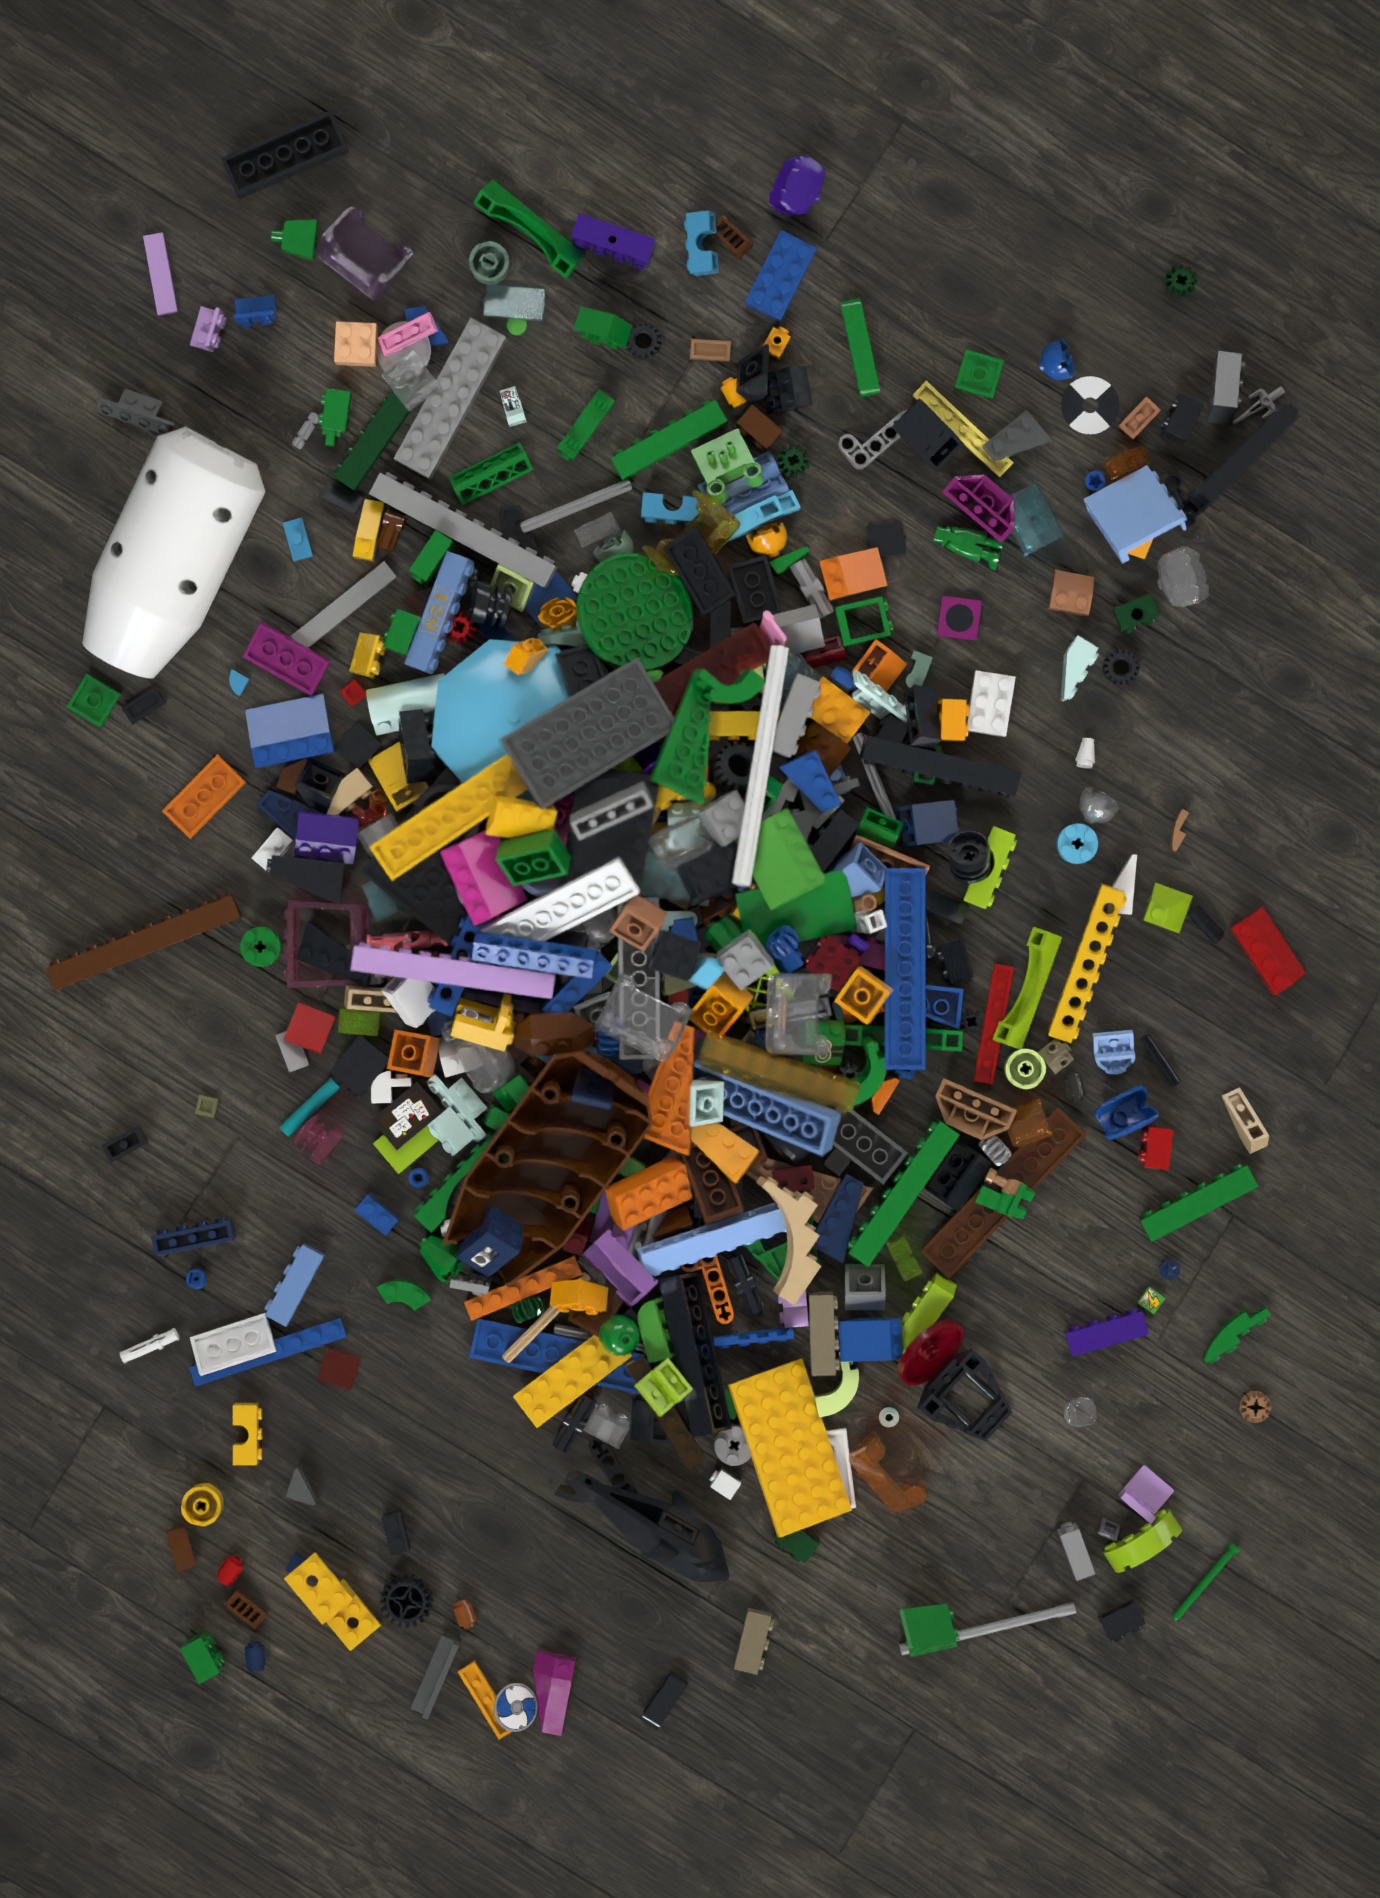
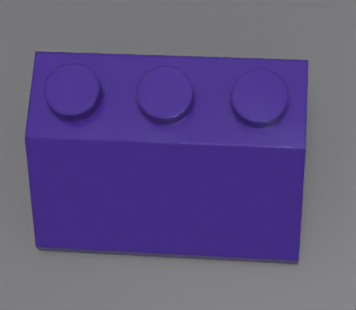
[293,811,358,864]

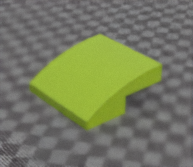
[634,1358,693,1417]

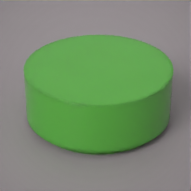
[507,315,527,336]

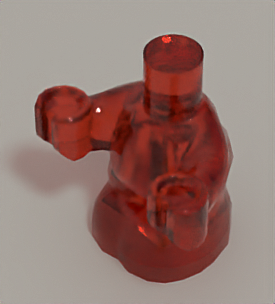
[352,800,387,829]

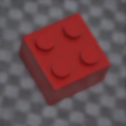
[1138,1125,1173,1170]

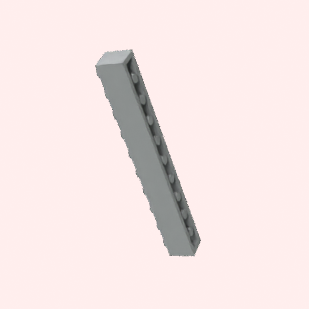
[369,472,558,589]

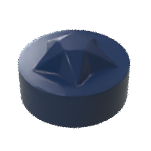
[1159,1259,1180,1280]

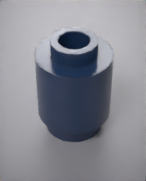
[245,1641,266,1672]

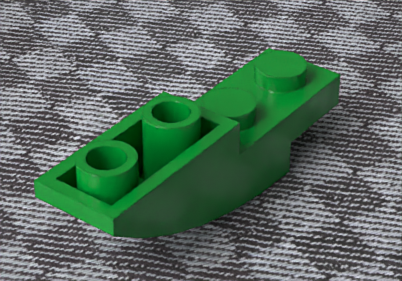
[1202,1307,1271,1363]

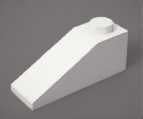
[1103,854,1137,915]

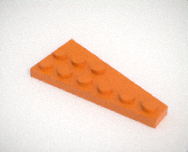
[644,1021,695,1156]

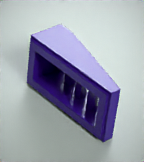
[843,934,869,957]

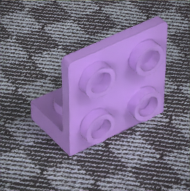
[190,306,226,352]
[1118,1465,1174,1523]

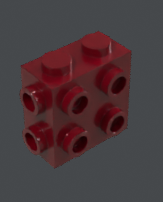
[804,935,862,992]

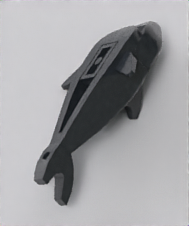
[554,1470,730,1582]

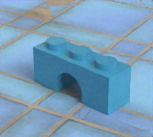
[684,210,719,276]
[641,492,703,527]

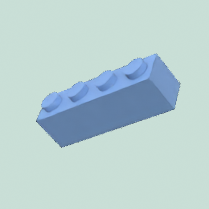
[265,1243,325,1327]

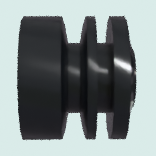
[469,580,512,628]
[948,830,991,884]

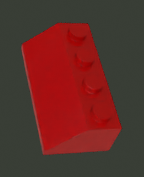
[1229,906,1306,995]

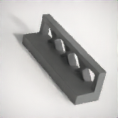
[410,1634,460,1720]

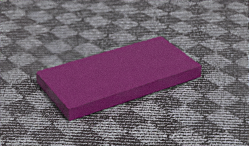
[242,622,331,696]

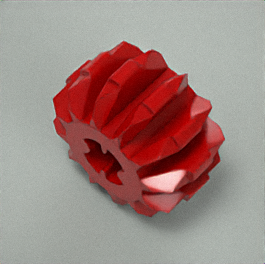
[447,611,477,645]

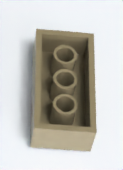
[808,1291,840,1376]

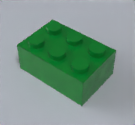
[496,830,571,886]

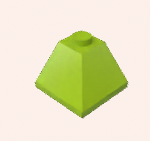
[1142,883,1193,933]

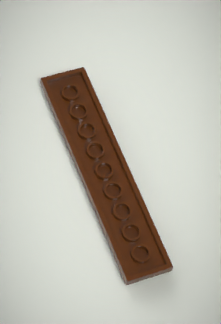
[920,1107,1087,1279]

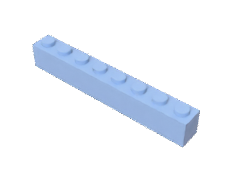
[637,1202,787,1277]

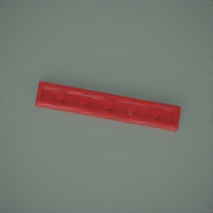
[973,963,1014,1085]

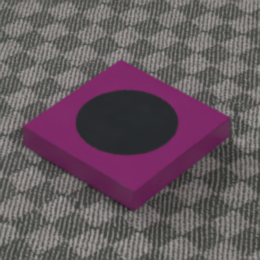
[937,596,982,641]

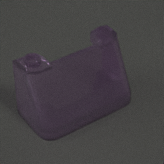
[317,205,414,300]

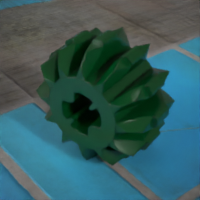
[1163,264,1198,299]
[776,444,810,478]
[511,1295,545,1323]

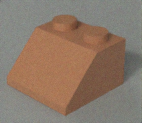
[1048,570,1095,617]
[609,895,667,952]

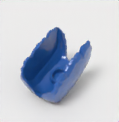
[1094,1085,1159,1140]

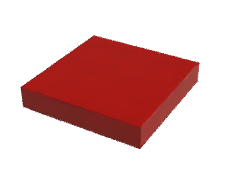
[284,1003,336,1054]

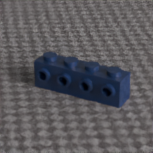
[151,1217,236,1256]

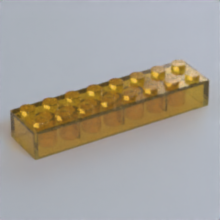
[698,1030,860,1113]

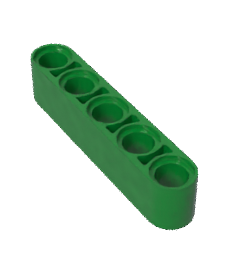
[840,298,880,398]

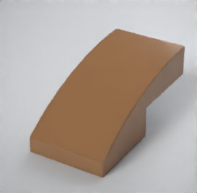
[1170,809,1189,852]

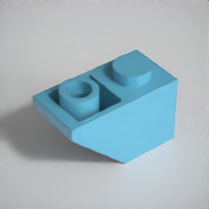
[689,957,724,989]

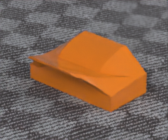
[869,1075,900,1115]

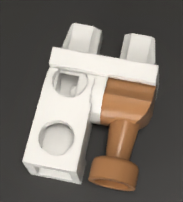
[850,895,887,933]

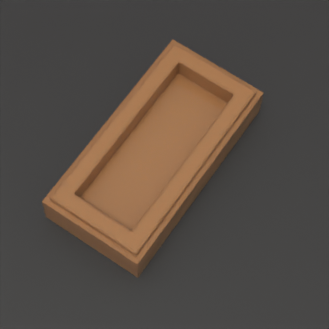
[690,339,731,362]

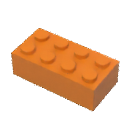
[605,1155,693,1231]

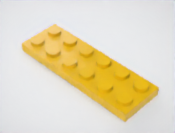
[513,1335,633,1428]

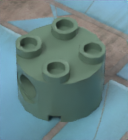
[469,241,510,285]

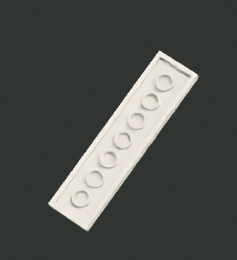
[481,858,640,941]

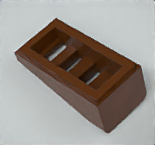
[714,215,753,259]
[224,1588,268,1629]

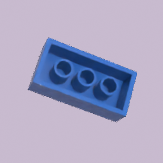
[745,230,817,323]

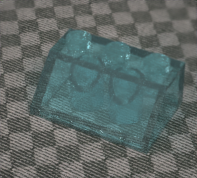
[1010,484,1064,556]

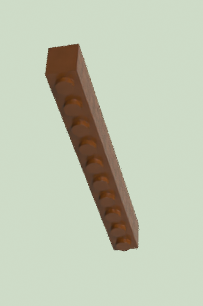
[45,893,242,991]

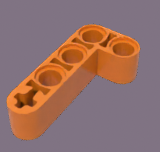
[680,1255,734,1324]

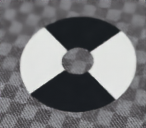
[1061,376,1119,434]

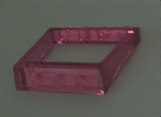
[284,900,368,988]

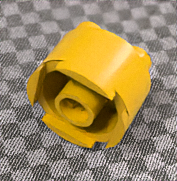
[181,1483,224,1526]

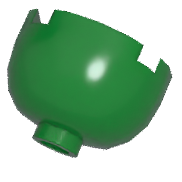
[599,1315,640,1356]

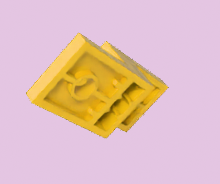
[284,1552,381,1651]

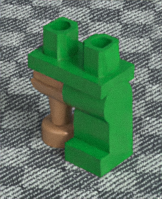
[974,1168,1035,1219]

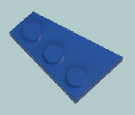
[779,750,841,813]

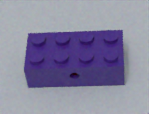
[571,213,656,270]

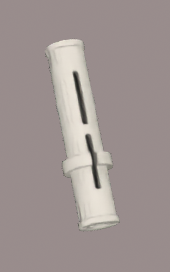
[119,1328,179,1364]

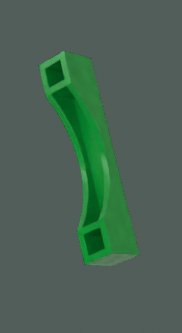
[473,179,586,279]
[844,1023,964,1051]
[414,1130,498,1233]

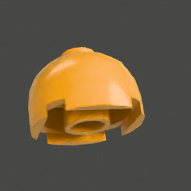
[746,522,787,558]
[538,597,577,631]

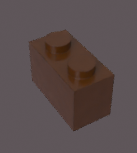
[736,405,783,451]

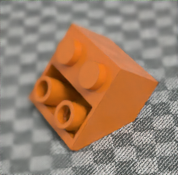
[851,639,907,692]

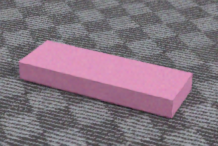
[377,312,438,357]

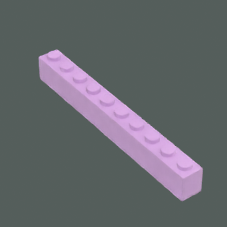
[351,942,555,999]

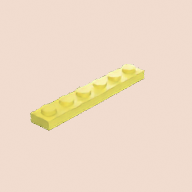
[912,381,1014,478]

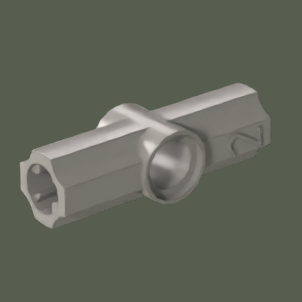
[790,559,834,619]

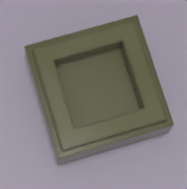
[195,1094,219,1118]

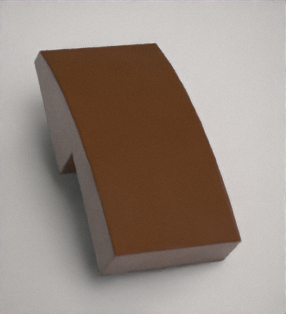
[165,1525,197,1572]

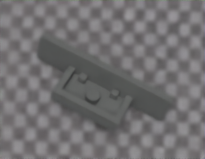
[97,389,174,435]

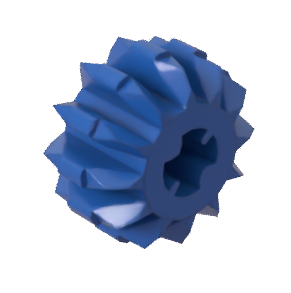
[765,925,800,959]
[596,1024,620,1058]

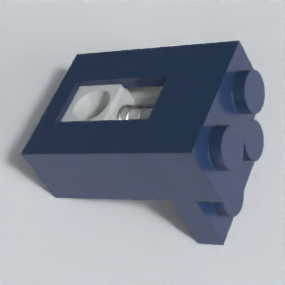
[456,1206,524,1277]

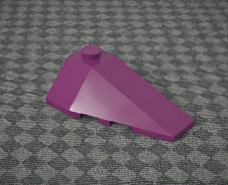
[533,1650,576,1736]

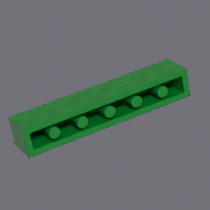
[611,400,727,481]
[1139,1163,1258,1242]

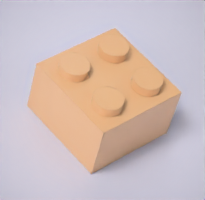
[334,321,378,367]

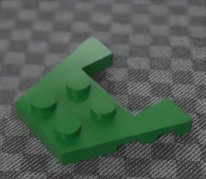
[743,1214,820,1280]

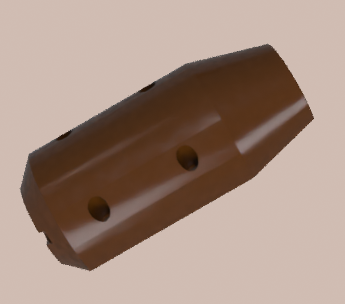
[443,1050,653,1287]

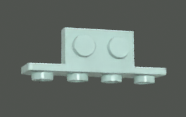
[852,670,908,725]
[426,1074,487,1142]

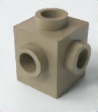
[1038,1038,1074,1074]

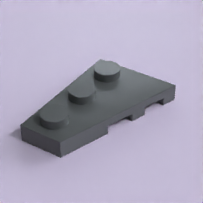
[982,410,1052,462]

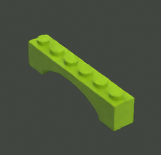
[992,927,1062,1049]

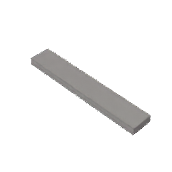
[291,561,397,648]

